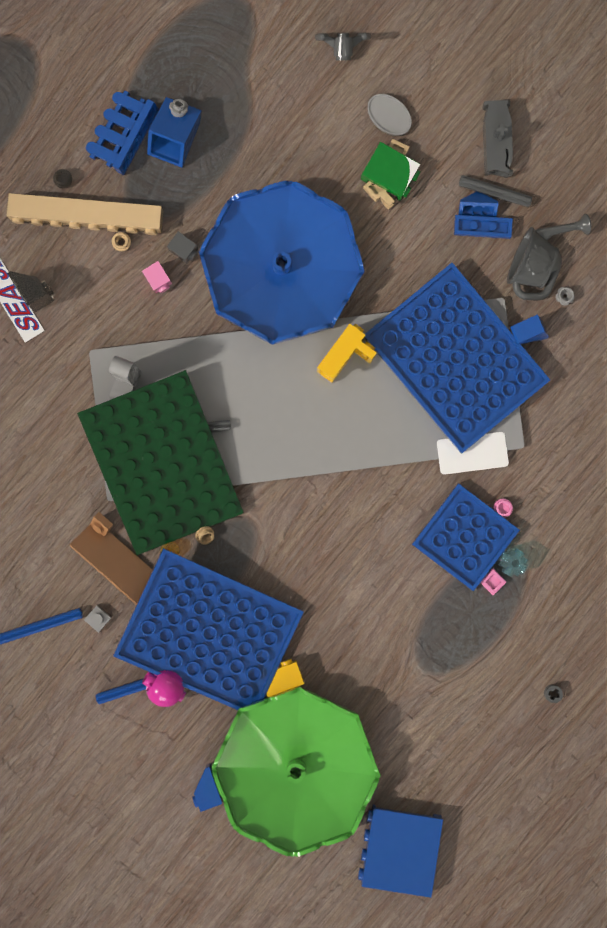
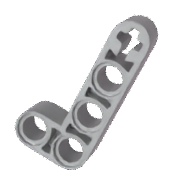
[109,356,141,399]

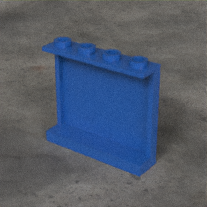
[358,804,443,898]

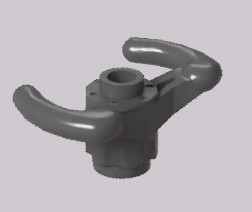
[315,33,372,60]

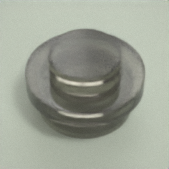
[53,169,73,188]

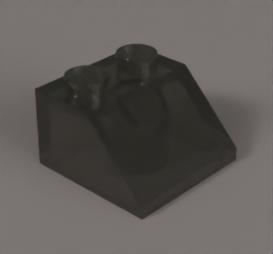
[7,271,54,312]

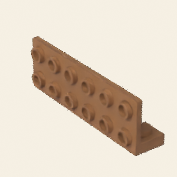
[70,512,153,605]

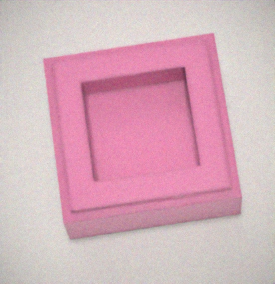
[480,568,506,595]

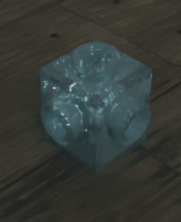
[498,548,528,577]

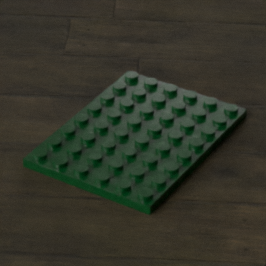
[77,370,244,555]

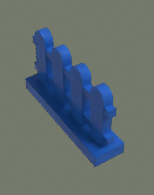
[86,91,159,175]

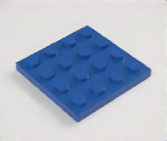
[412,483,520,591]

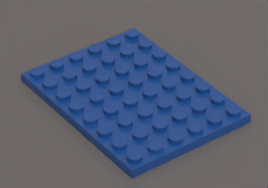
[365,263,550,454]
[113,548,304,710]

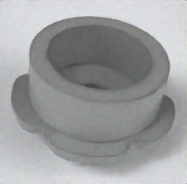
[169,99,188,117]
[556,287,574,306]

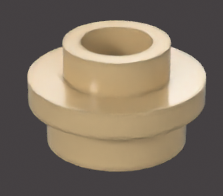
[112,232,131,252]
[195,526,214,545]

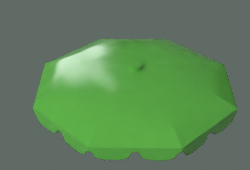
[211,686,381,857]

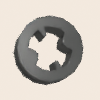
[544,684,563,703]

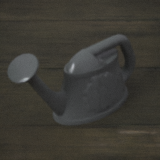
[507,214,592,300]

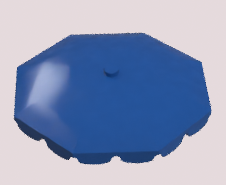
[199,181,364,345]

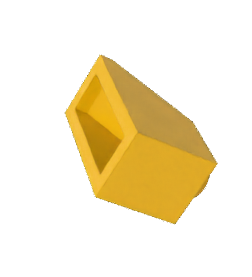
[267,659,304,697]

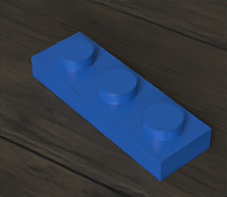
[454,215,513,239]

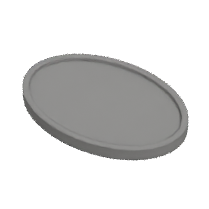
[367,94,412,136]

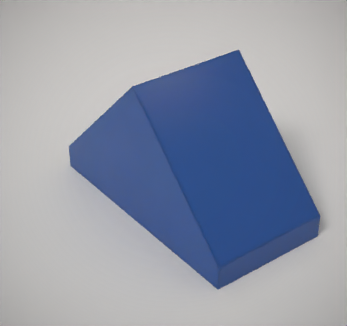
[510,314,549,345]

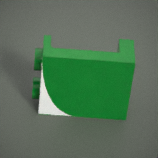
[361,142,421,201]

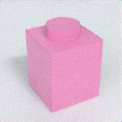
[142,261,172,293]

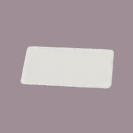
[437,432,509,474]

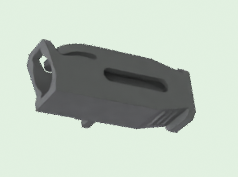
[482,100,513,178]

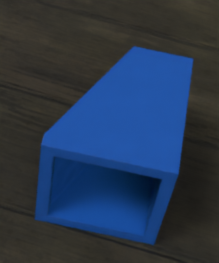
[147,97,202,168]

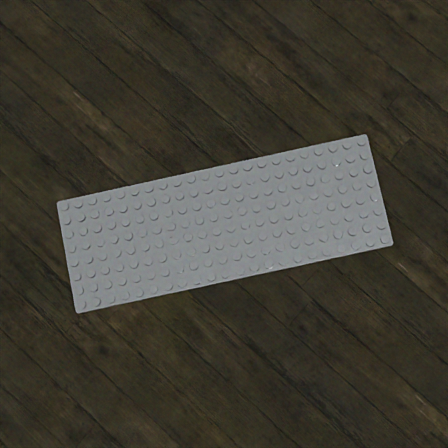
[89,298,524,501]

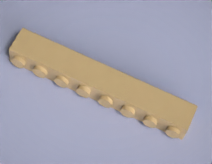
[7,193,163,235]

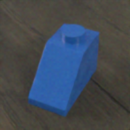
[192,763,223,812]

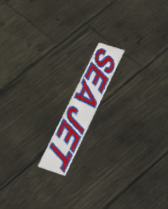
[0,259,44,342]

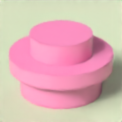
[493,499,513,518]

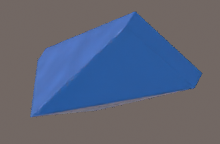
[458,192,498,217]

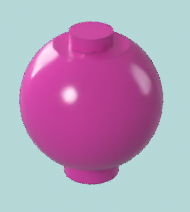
[142,670,186,707]

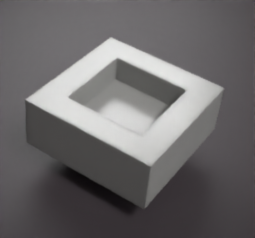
[84,605,112,633]

